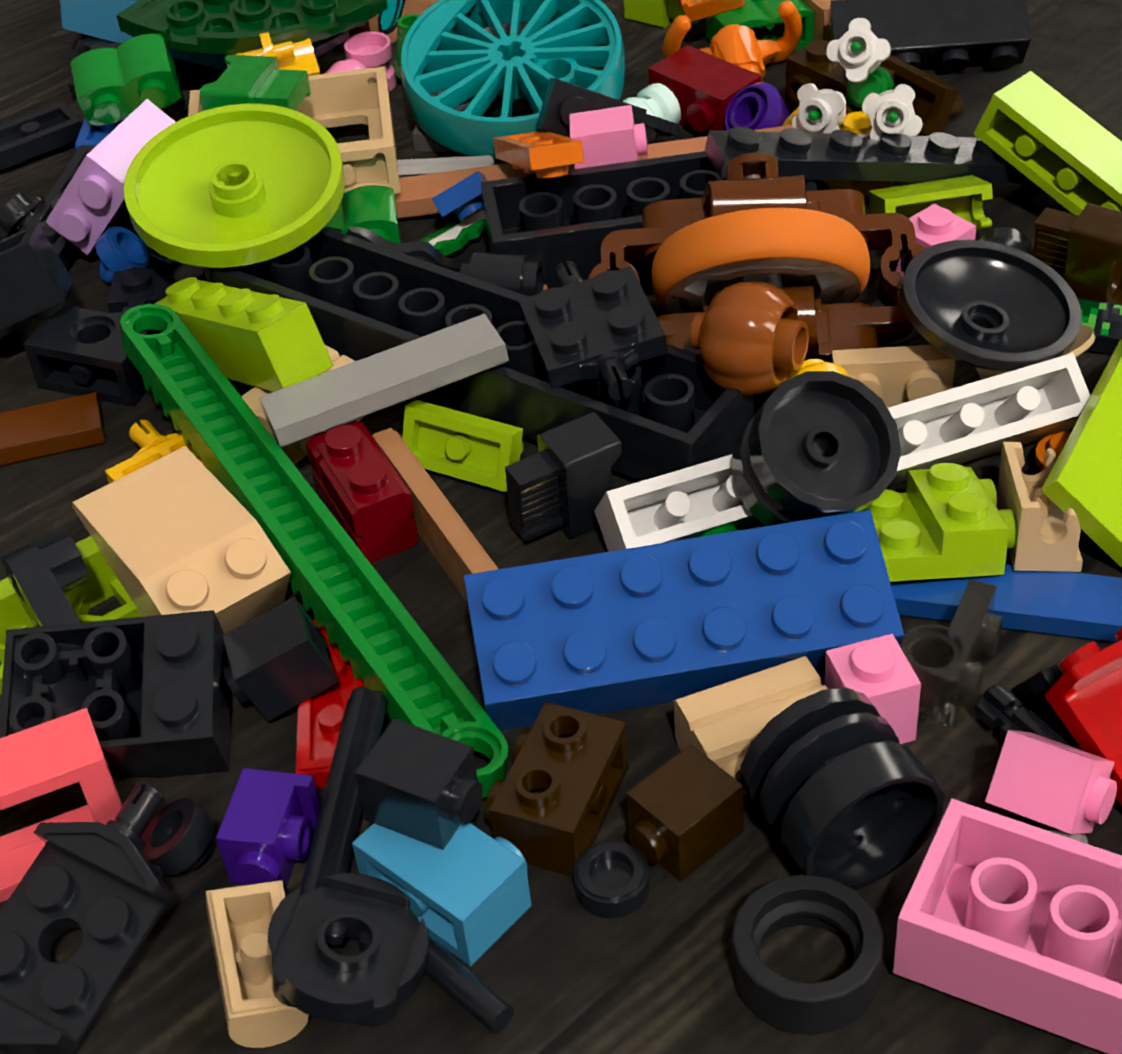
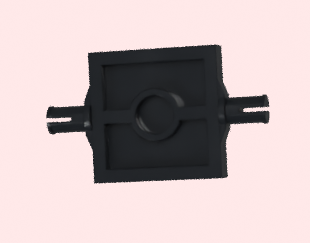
[518,261,668,401]

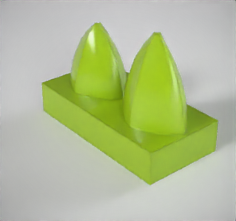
[402,400,524,492]

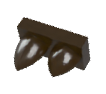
[880,55,965,136]

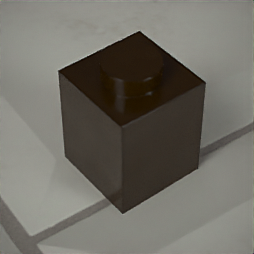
[626,744,744,882]

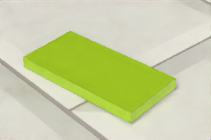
[1041,339,1122,568]

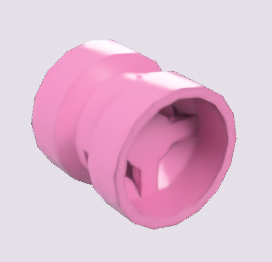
[344,32,397,92]

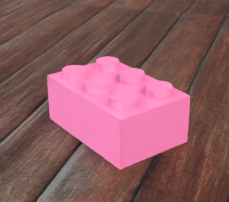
[893,799,1122,1054]

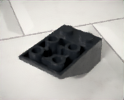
[0,610,230,778]

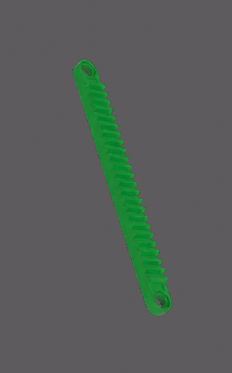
[120,304,508,798]

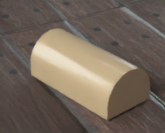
[206,880,309,1048]

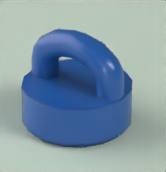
[95,226,150,284]

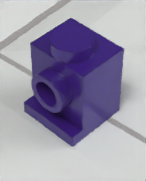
[216,768,321,889]

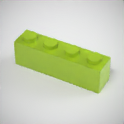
[973,71,1122,216]
[155,277,334,392]

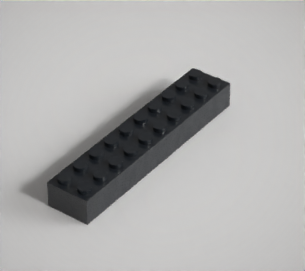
[210,227,754,481]

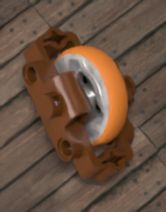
[589,153,925,391]

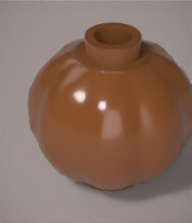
[690,282,809,396]

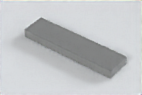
[259,314,509,447]

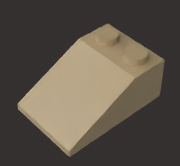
[72,446,291,634]

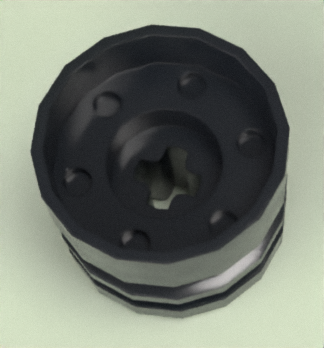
[741,687,944,890]

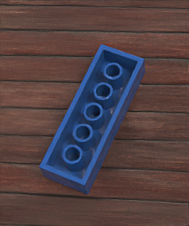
[464,510,904,731]

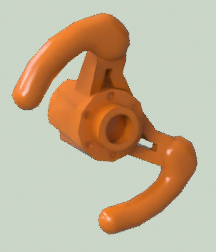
[662,0,803,82]

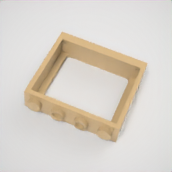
[188,66,401,194]

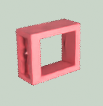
[0,708,122,903]

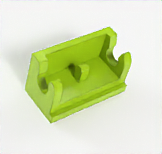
[868,175,993,231]

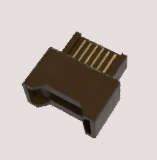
[1033,203,1122,304]

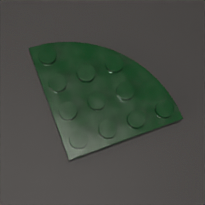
[116,0,387,54]

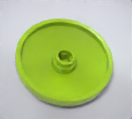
[124,104,345,268]

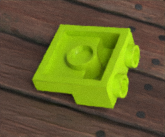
[862,463,1017,582]

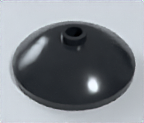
[900,240,1082,372]

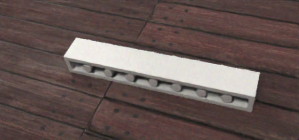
[594,353,1090,552]

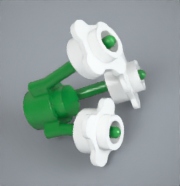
[792,18,923,141]

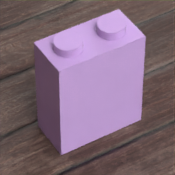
[45,99,175,255]

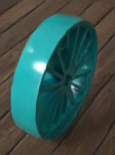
[401,0,625,159]

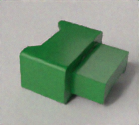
[199,55,311,111]

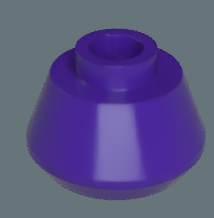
[725,82,790,131]

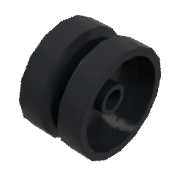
[731,371,901,526]

